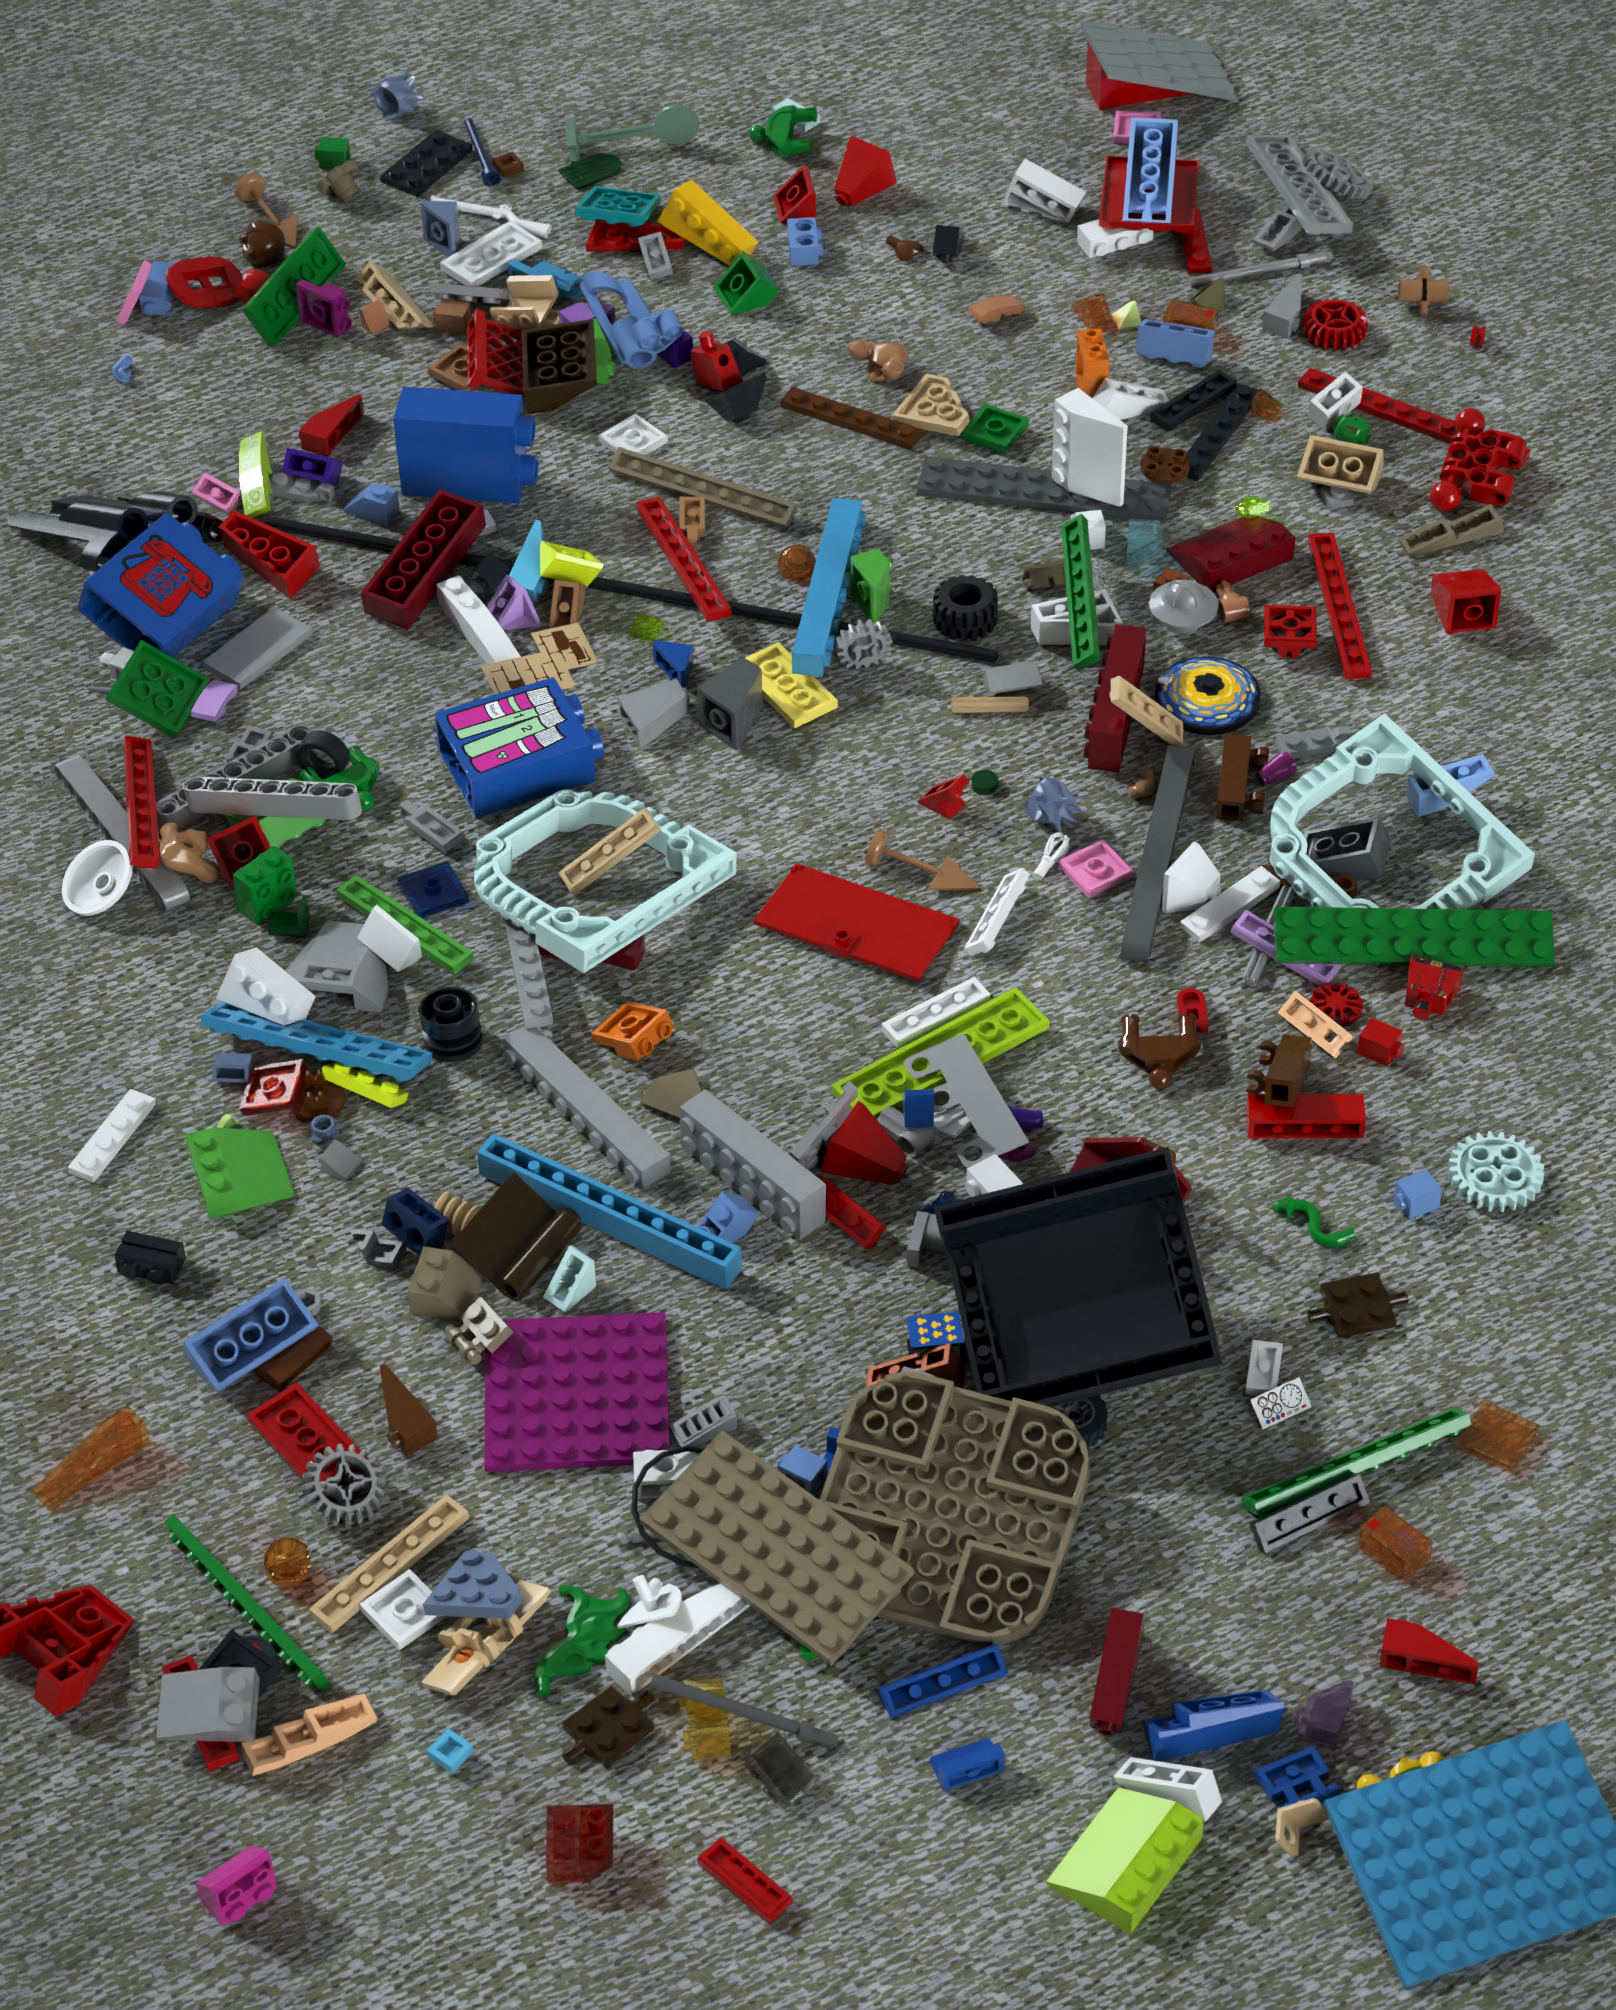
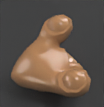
[848,340,909,382]
[159,822,220,883]

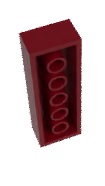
[361,489,486,630]
[1084,624,1147,773]

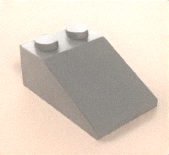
[156,1667,260,1742]

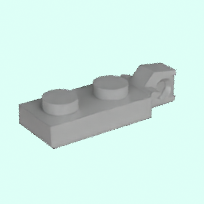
[268,472,335,503]
[1276,726,1352,759]
[399,800,465,853]

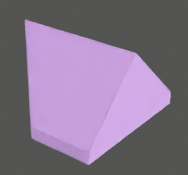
[487,574,543,630]

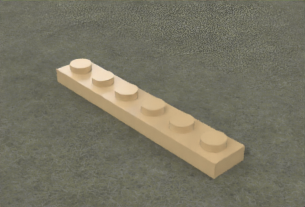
[309,1494,469,1634]

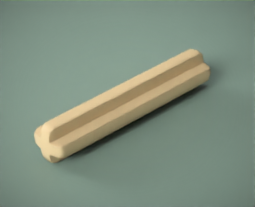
[951,696,1029,713]

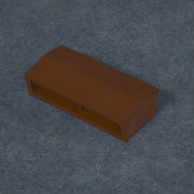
[255,1326,332,1392]

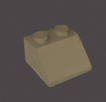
[408,1246,484,1322]

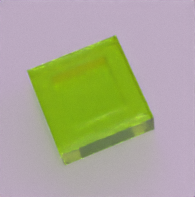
[630,613,664,642]

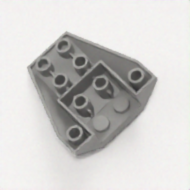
[285,920,389,1013]

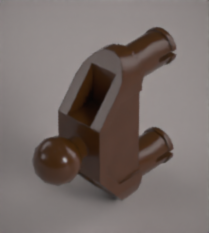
[1118,1013,1201,1090]

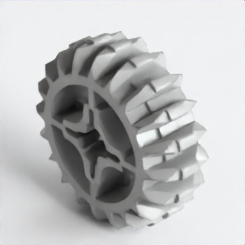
[301,1443,386,1528]

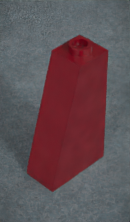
[1089,1608,1144,1736]

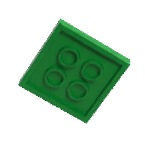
[105,640,210,739]

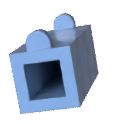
[139,261,174,316]

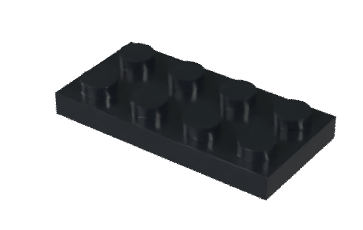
[380,130,473,197]

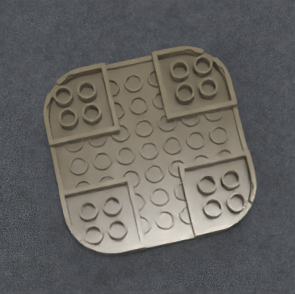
[818,1372,1090,1646]

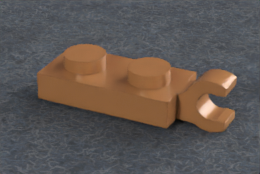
[679,497,705,552]

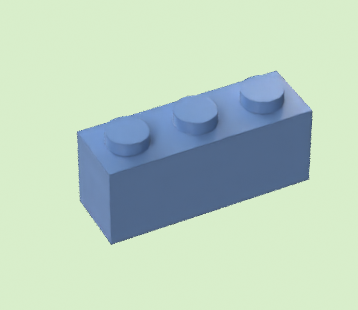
[1136,319,1215,367]

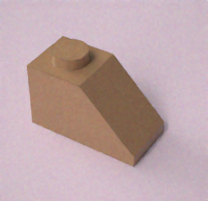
[549,580,586,629]

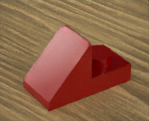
[917,774,970,819]

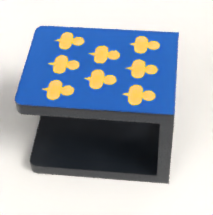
[907,1312,964,1364]

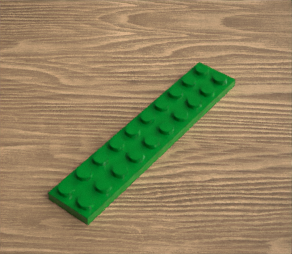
[1273,906,1555,967]

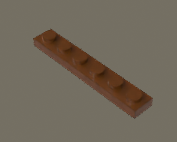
[780,387,922,450]

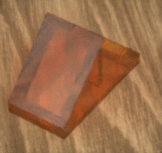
[1071,293,1113,332]

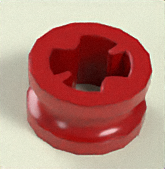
[1470,324,1486,348]

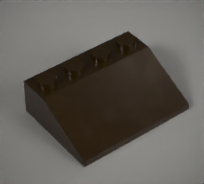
[522,319,597,414]

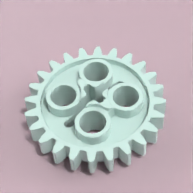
[1448,1131,1544,1212]

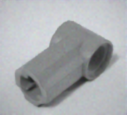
[877,1106,936,1158]

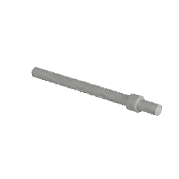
[1188,252,1327,287]

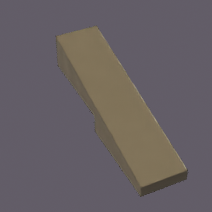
[1398,504,1504,557]

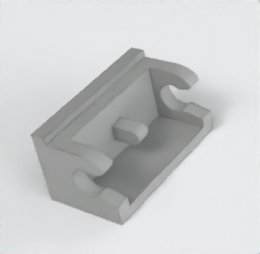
[983,661,1042,697]

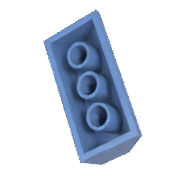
[183,1277,319,1393]

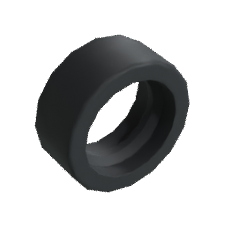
[296,730,350,779]

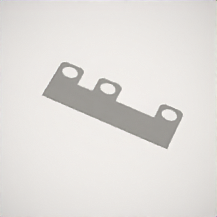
[904,1034,1029,1168]

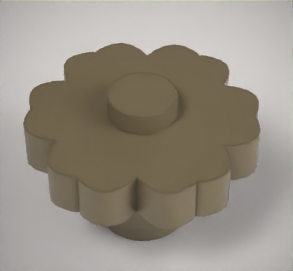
[316,160,360,202]

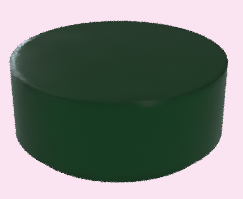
[971,770,998,795]

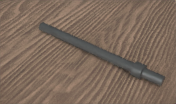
[649,1673,838,1748]

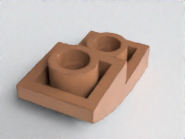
[968,295,1024,324]

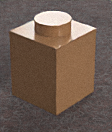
[433,298,471,335]

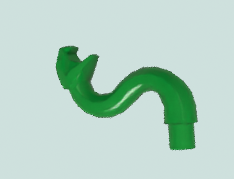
[1272,1197,1356,1248]

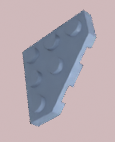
[422,1550,523,1619]

